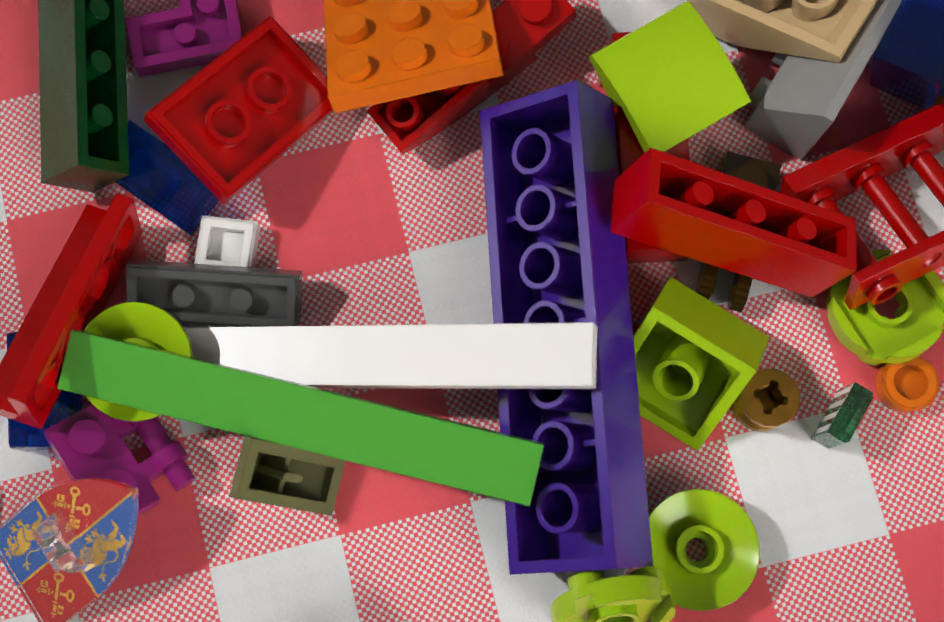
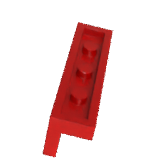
[0,193,143,429]

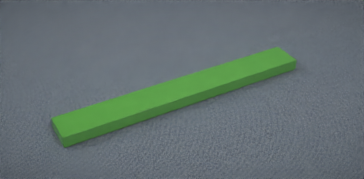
[57,330,545,506]

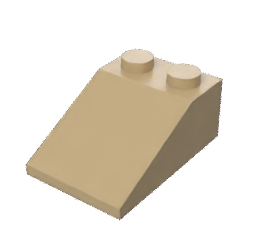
[687,0,879,63]

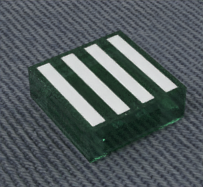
[811,382,874,449]

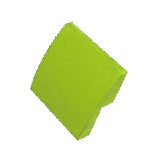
[588,1,751,153]

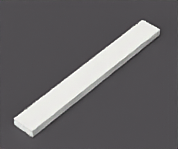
[184,323,597,389]

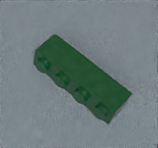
[38,0,130,193]

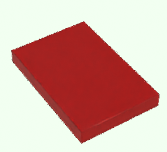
[144,15,334,205]

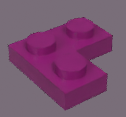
[126,0,244,77]

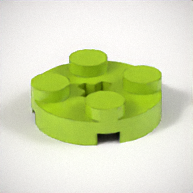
[825,249,944,366]
[550,566,676,622]

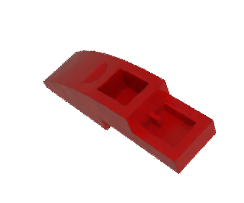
[367,0,577,155]

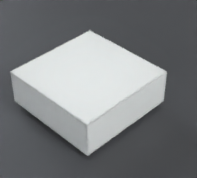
[194,215,261,267]

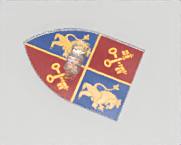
[0,478,138,622]

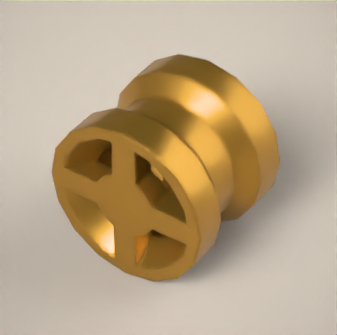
[732,368,800,431]

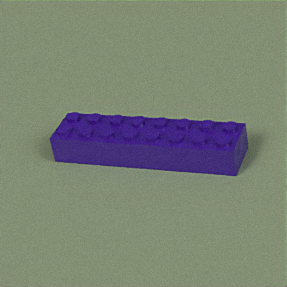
[480,80,653,575]

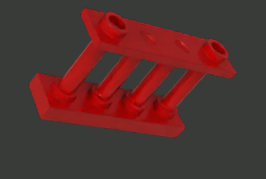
[780,102,944,310]

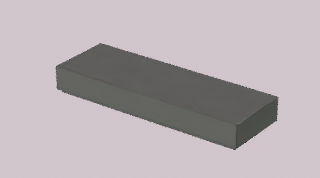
[126,259,302,327]

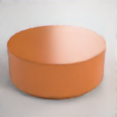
[875,356,939,413]

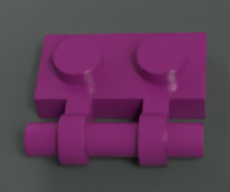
[44,404,196,517]

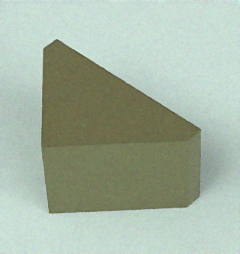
[229,436,346,515]

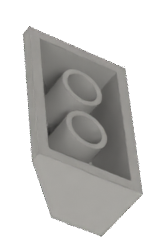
[744,0,903,160]

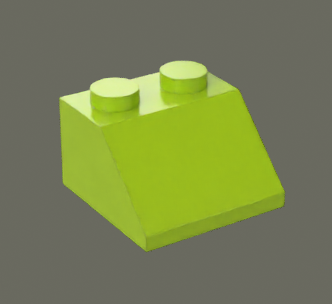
[633,276,770,451]

